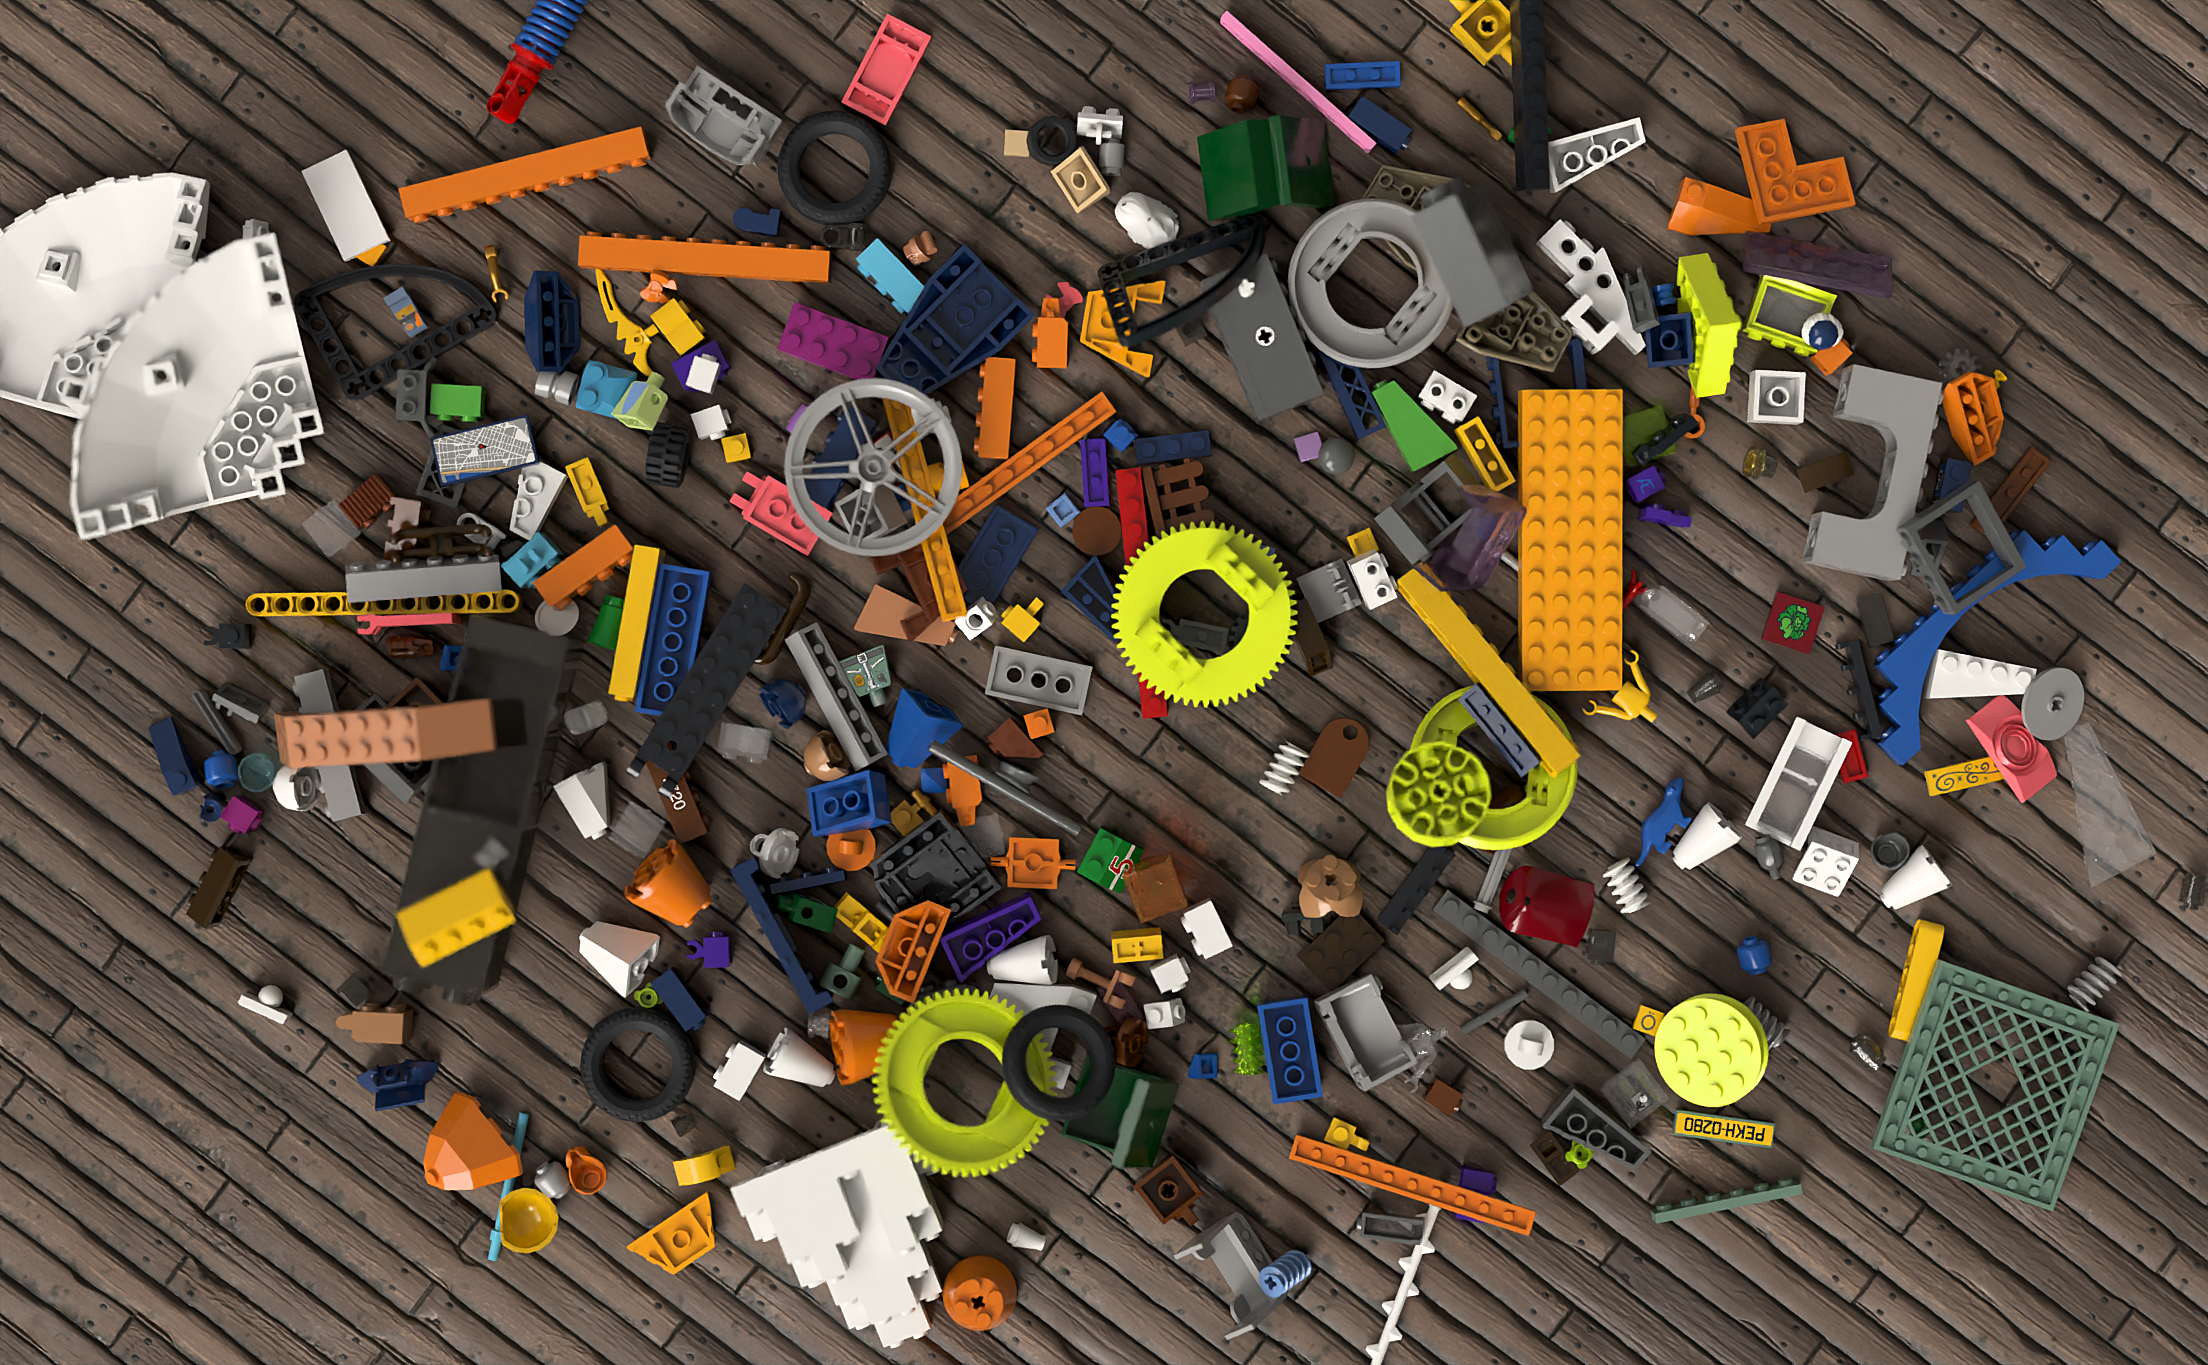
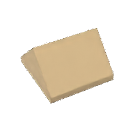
[1051,146,1110,214]

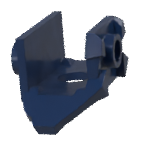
[357,1059,439,1111]

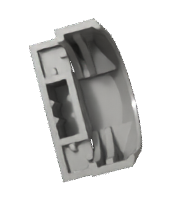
[665,66,783,167]

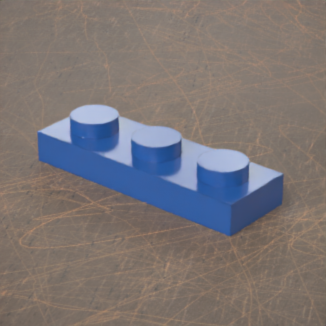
[1324,61,1401,91]

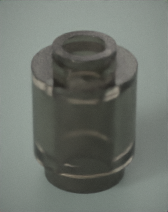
[2179,873,2208,910]
[1849,1034,1886,1071]

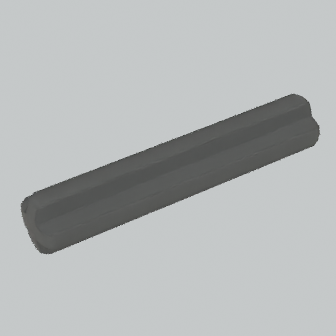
[192,689,243,756]

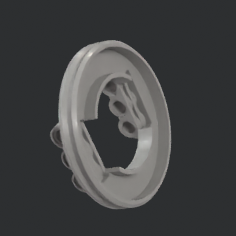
[1288,198,1454,368]

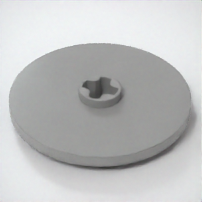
[2021,667,2084,740]

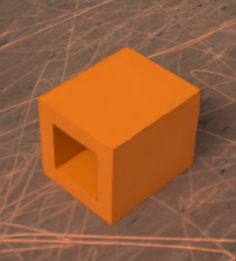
[1809,337,1852,376]
[1024,708,1055,739]

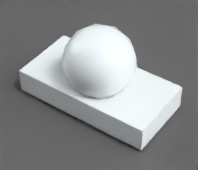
[1429,947,1479,990]
[238,985,293,1024]

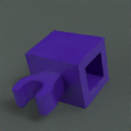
[687,931,731,968]

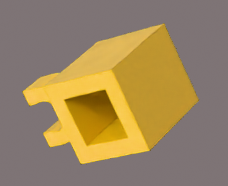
[1001,597,1044,642]

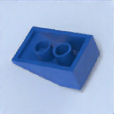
[806,770,891,837]

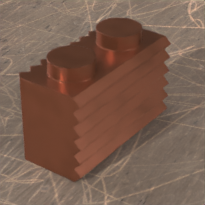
[337,473,399,529]

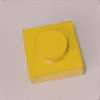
[721,433,752,463]

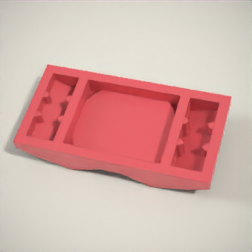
[841,14,932,126]
[1966,695,2057,803]

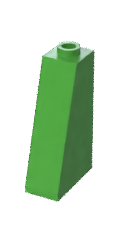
[1371,380,1458,473]

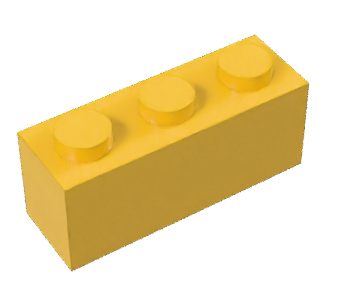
[1454,416,1515,495]

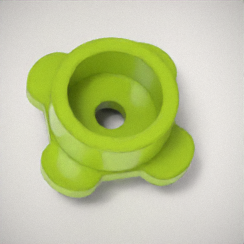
[634,982,663,1008]
[1565,1141,1594,1169]

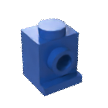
[1103,419,1138,454]

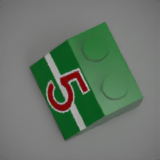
[1077,827,1144,894]

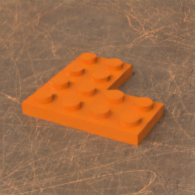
[1735,119,1856,225]

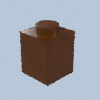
[1422,1077,1463,1116]

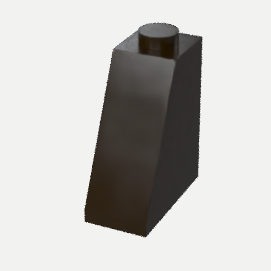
[1290,598,1333,677]

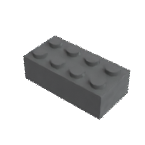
[356,694,447,804]

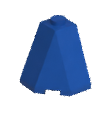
[886,688,963,768]

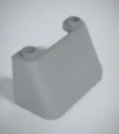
[1313,973,1418,1091]

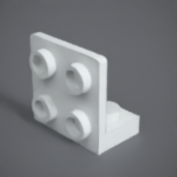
[1793,826,1859,896]

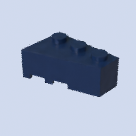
[1061,555,1120,643]

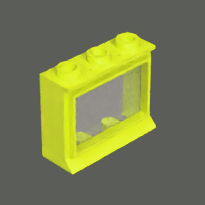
[1742,271,1837,357]

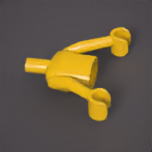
[1582,650,1658,723]

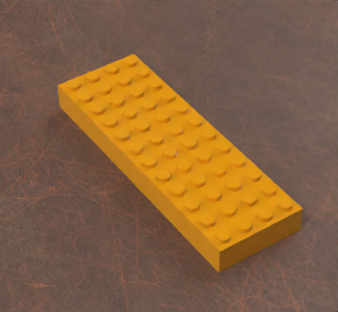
[1518,389,1623,691]

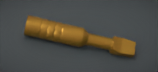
[1456,96,1503,141]

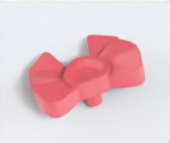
[1045,282,1083,318]

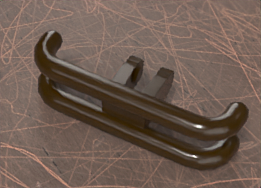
[389,524,494,564]
[754,572,810,665]

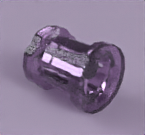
[1189,80,1216,104]

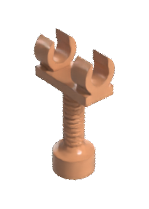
[1066,958,1136,1009]

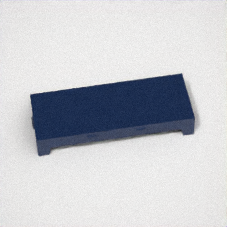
[730,857,833,1014]

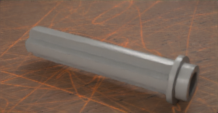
[1473,848,1512,914]

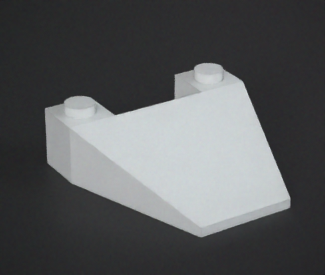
[989,983,1097,1089]

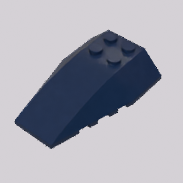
[876,244,1035,395]

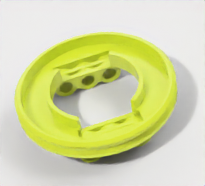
[1410,685,1578,850]

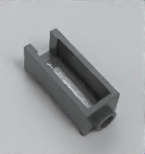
[1357,1209,1425,1245]

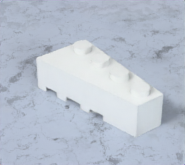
[1922,650,2037,698]

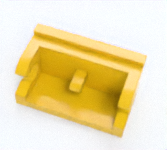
[1111,927,1163,963]

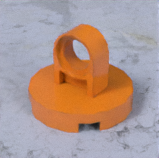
[826,829,876,871]

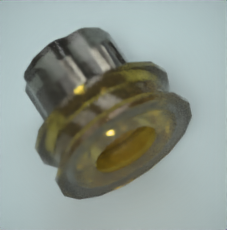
[1742,446,1778,480]

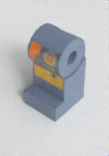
[383,286,428,338]

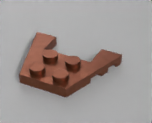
[868,547,968,643]

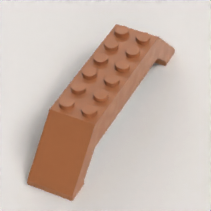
[274,698,497,768]

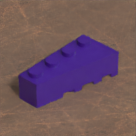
[940,891,1041,983]

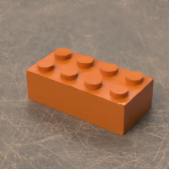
[533,524,634,611]

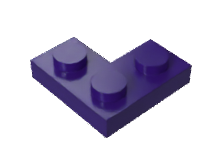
[1637,504,1692,528]

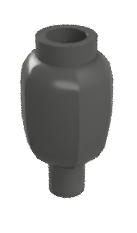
[1754,834,1782,880]

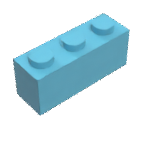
[856,238,924,314]

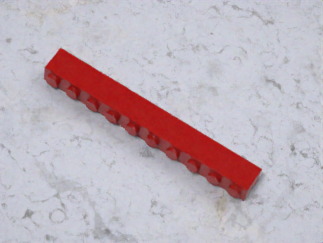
[1115,468,1168,719]

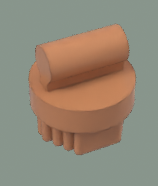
[903,231,937,266]

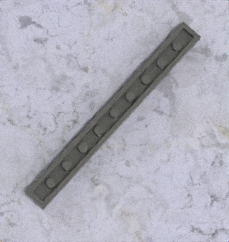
[1432,889,1646,1059]

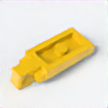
[565,457,610,528]

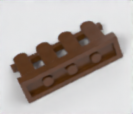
[1141,458,1216,540]

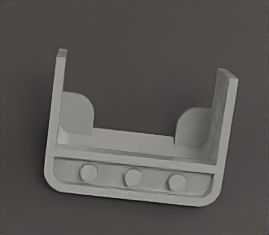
[1174,1212,1288,1340]

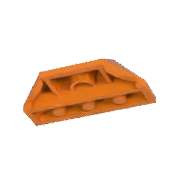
[1942,371,2004,466]
[875,900,951,1003]

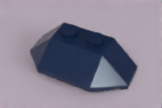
[524,271,580,372]

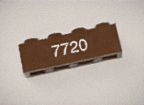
[646,741,712,844]

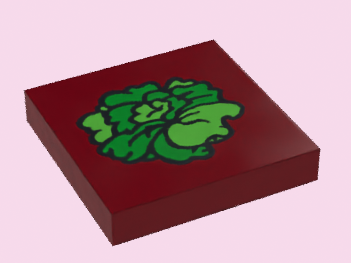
[1761,592,1825,654]

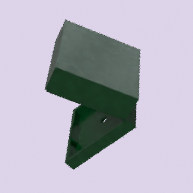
[1197,115,1335,221]
[1061,1052,1179,1169]

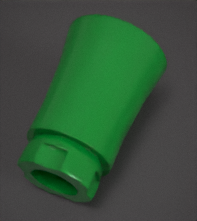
[586,595,625,651]

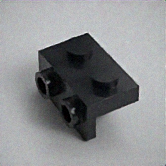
[1726,678,1788,739]

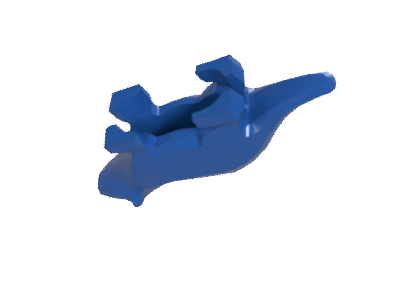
[1634,777,1692,867]

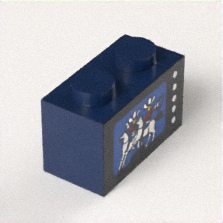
[1931,458,1972,514]

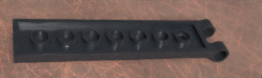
[625,583,787,799]

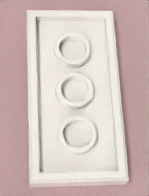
[302,150,391,262]

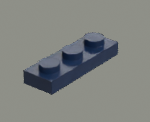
[1134,430,1211,465]
[770,867,847,895]

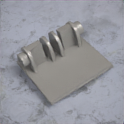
[1296,559,1362,623]

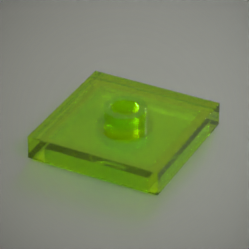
[1622,405,1676,468]

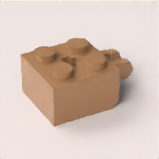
[335,1003,413,1044]

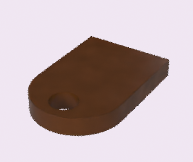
[1299,718,1369,799]

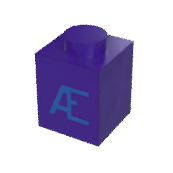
[1624,466,1666,503]

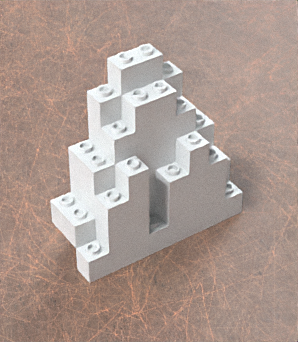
[731,1120,944,1348]

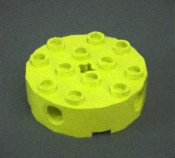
[1386,741,1491,847]

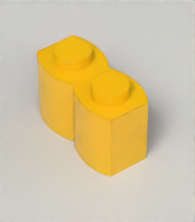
[650,298,706,357]

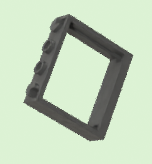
[1896,481,2026,615]

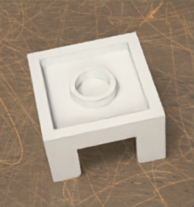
[1560,294,1621,355]

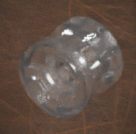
[808,1013,830,1038]

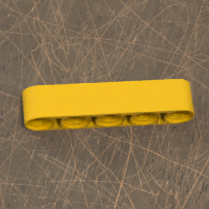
[1888,919,1944,1041]

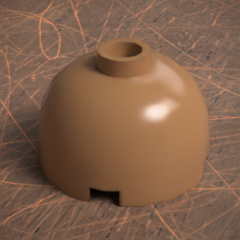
[804,730,851,781]

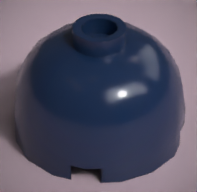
[759,678,806,729]

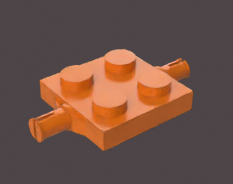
[991,837,1076,889]

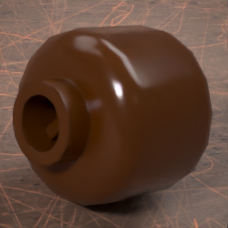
[1225,75,1260,114]

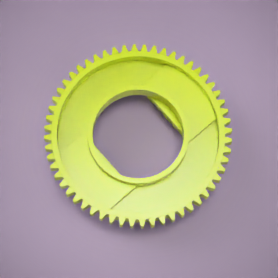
[1111,521,1297,707]
[872,988,1057,1177]

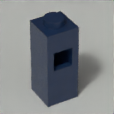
[1348,96,1412,154]
[650,967,709,1031]

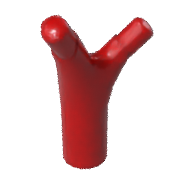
[1622,570,1647,610]

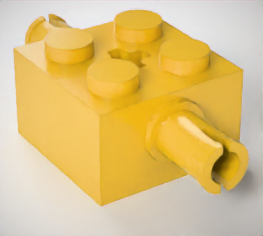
[1449,0,1512,66]

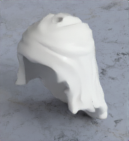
[1114,192,1179,249]

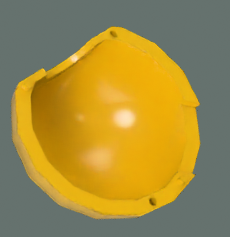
[499,1188,559,1253]

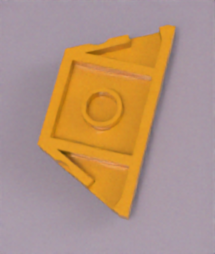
[627,1192,716,1275]

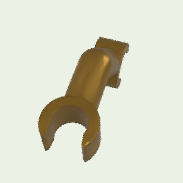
[484,244,509,303]

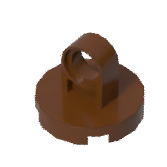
[1104,1017,1149,1068]

